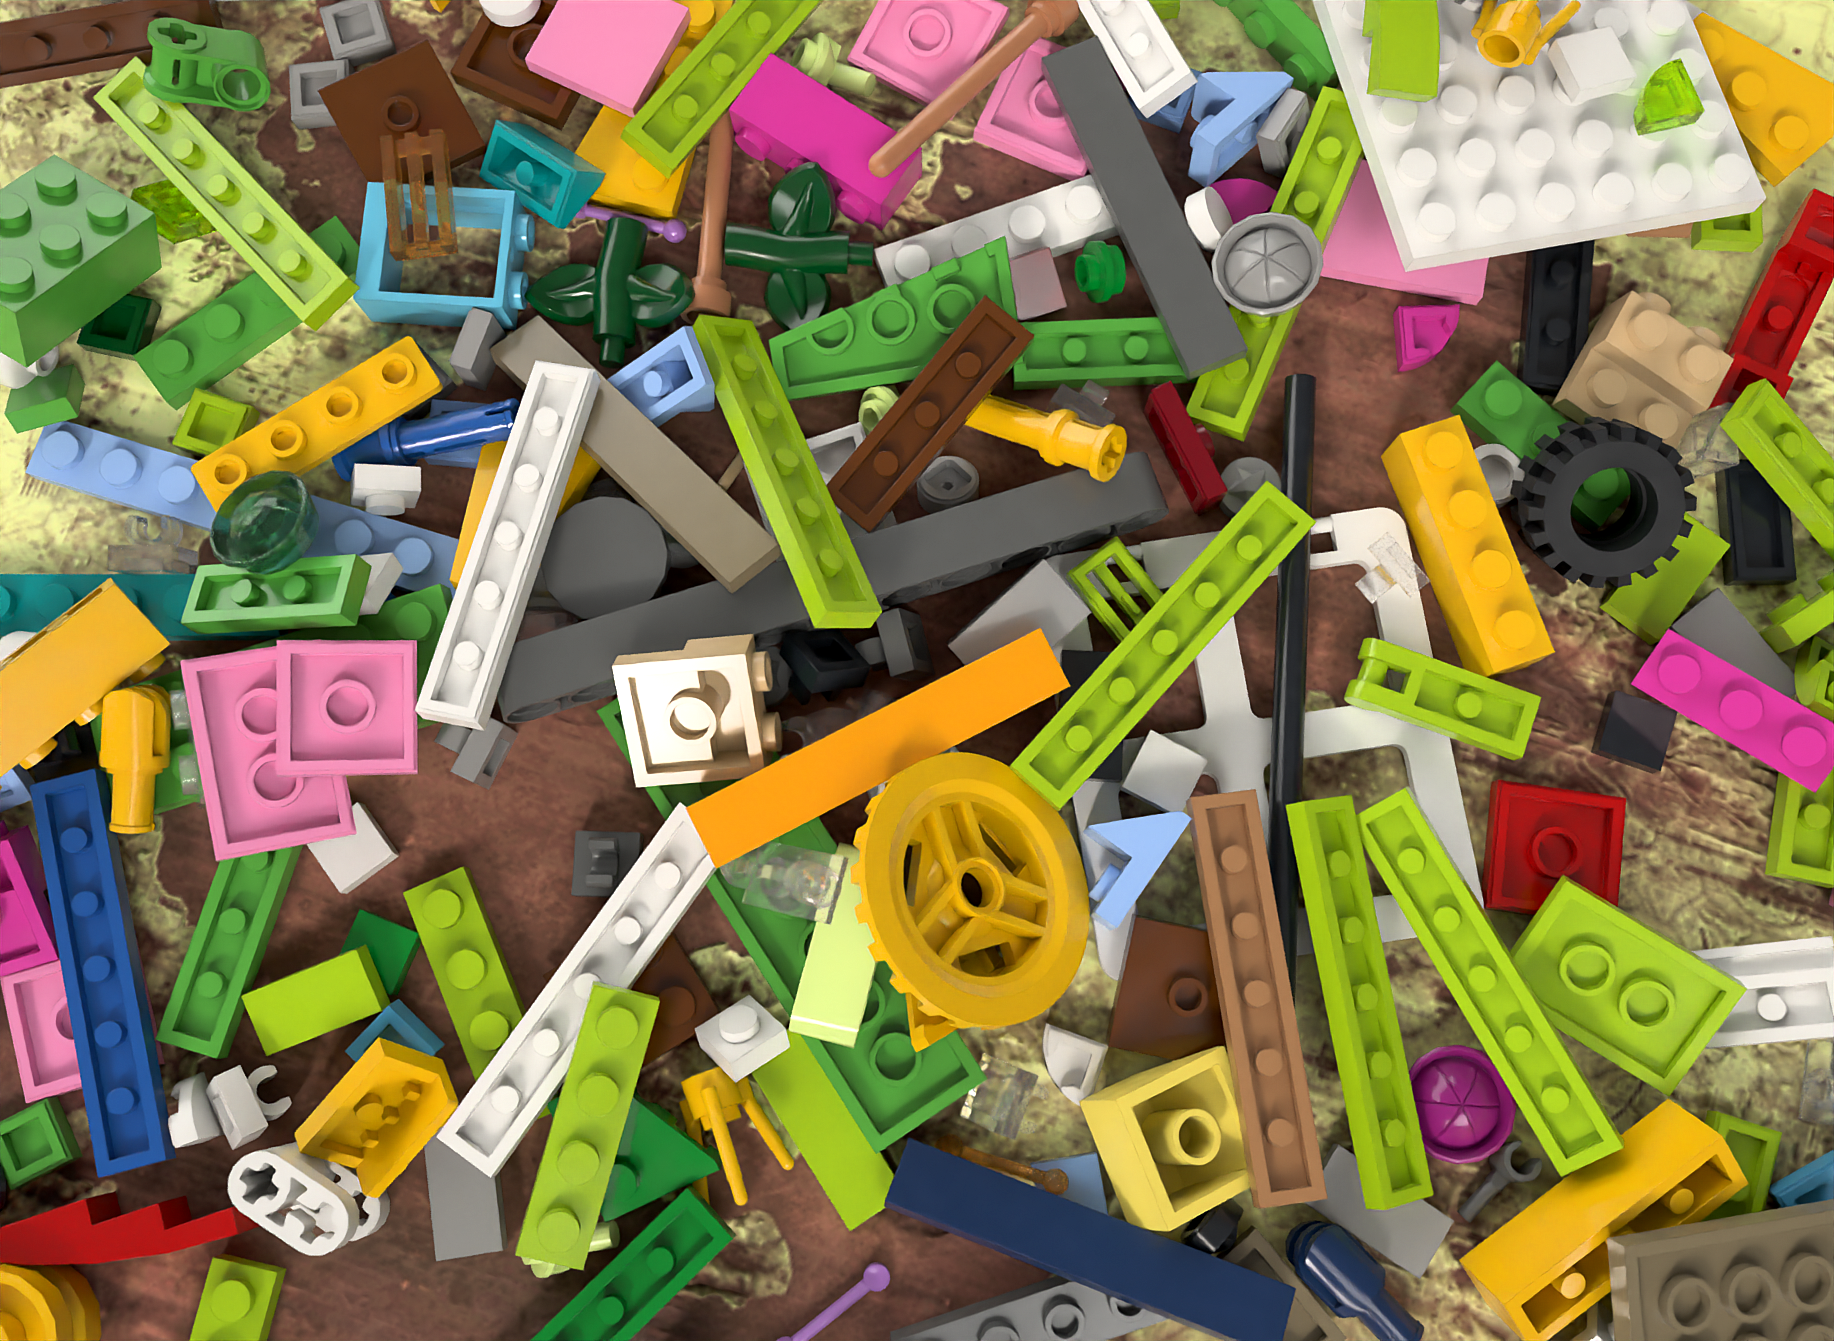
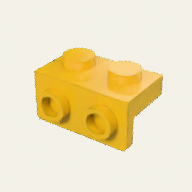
[295,1037,458,1198]

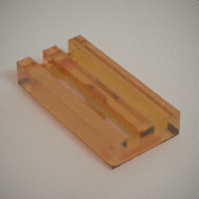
[380,128,458,261]

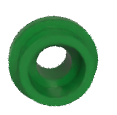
[1075,240,1126,303]

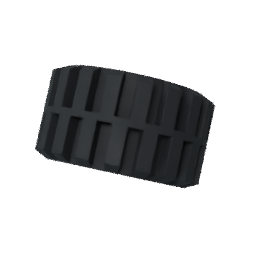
[1510,417,1697,588]

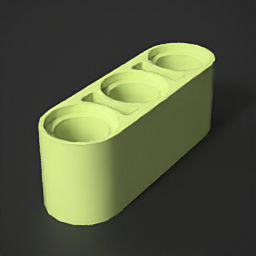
[789,842,878,1048]

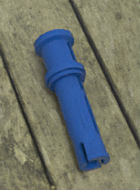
[331,398,520,482]

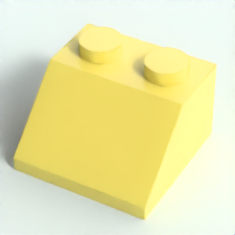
[1079,1046,1250,1232]

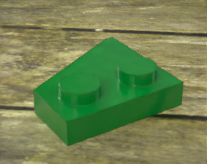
[547,1087,722,1223]

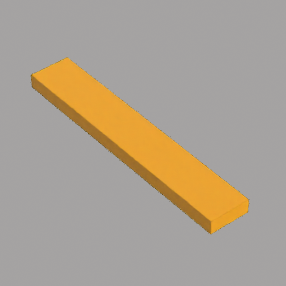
[685,628,1070,869]

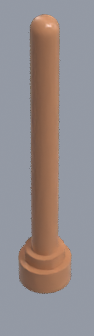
[868,0,1079,178]
[681,110,734,325]

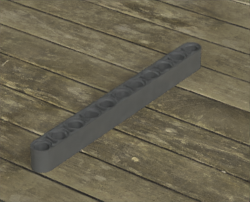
[497,452,1169,723]

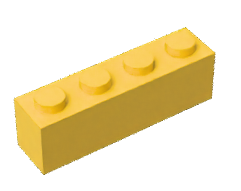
[1381,415,1555,679]
[0,577,170,790]
[1459,1098,1749,1341]

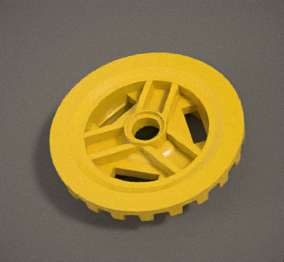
[851,752,1090,1030]

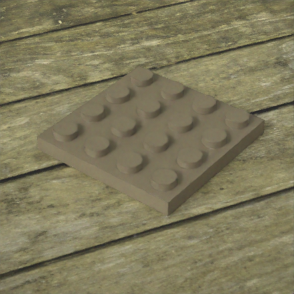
[1607,1199,1834,1341]

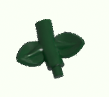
[725,162,874,332]
[524,217,695,369]

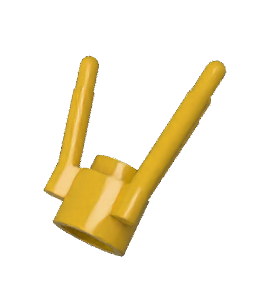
[1471,0,1581,68]
[679,1067,794,1206]

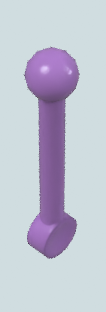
[575,202,687,243]
[776,1262,890,1341]

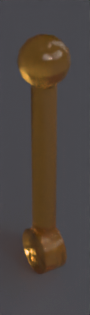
[935,1134,1069,1195]

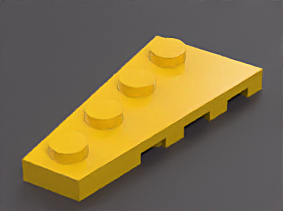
[575,0,735,221]

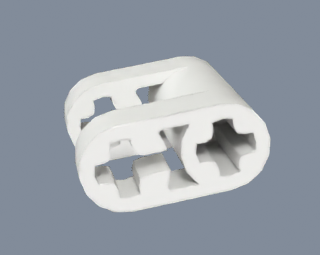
[228,1142,390,1256]

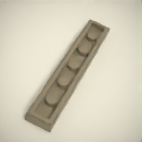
[489,315,781,594]

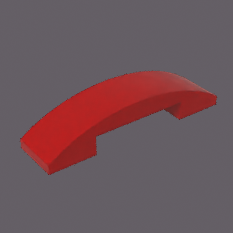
[1707,188,1834,418]

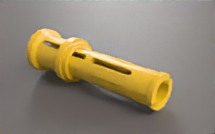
[964,394,1127,482]

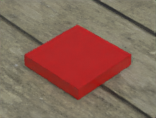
[1481,780,1626,916]

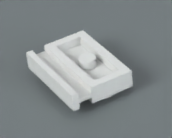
[1691,936,1834,1049]

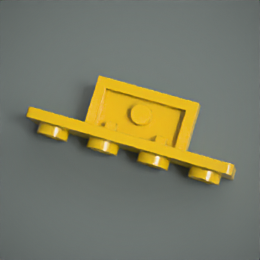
[191,336,443,520]

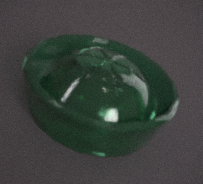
[210,470,319,575]

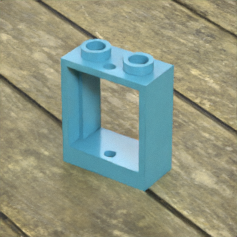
[353,182,535,330]

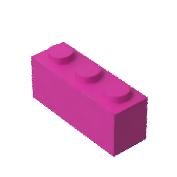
[729,53,922,231]
[1631,628,1834,793]

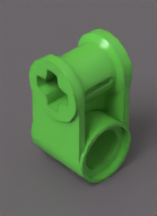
[143,17,271,111]

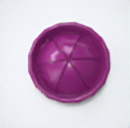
[1408,1045,1517,1164]

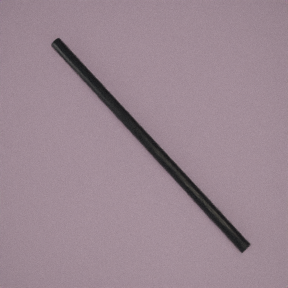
[1267,374,1316,1009]

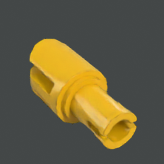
[99,683,171,834]

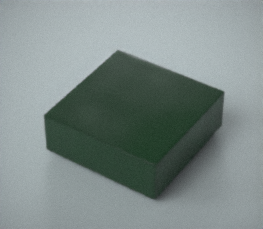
[77,294,162,361]

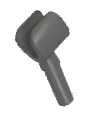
[1457,1140,1542,1223]

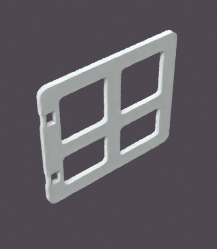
[1046,507,1484,981]

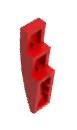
[0,1191,261,1265]

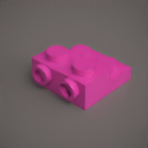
[0,820,59,977]

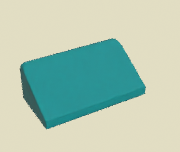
[479,119,606,229]

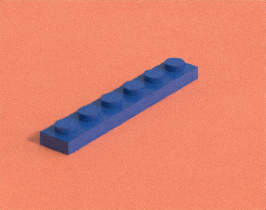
[29,769,176,1178]

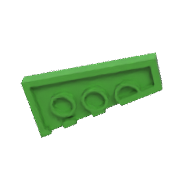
[769,236,1024,402]

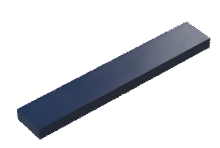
[884,1138,1296,1341]

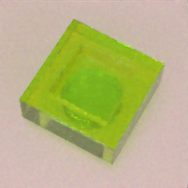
[131,179,217,244]

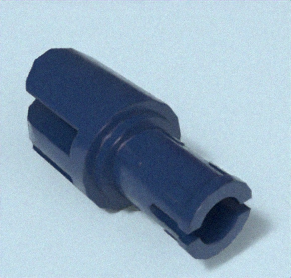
[1285,1220,1424,1341]

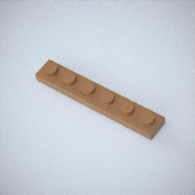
[1186,789,1328,1209]

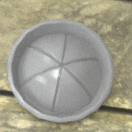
[1211,212,1323,318]

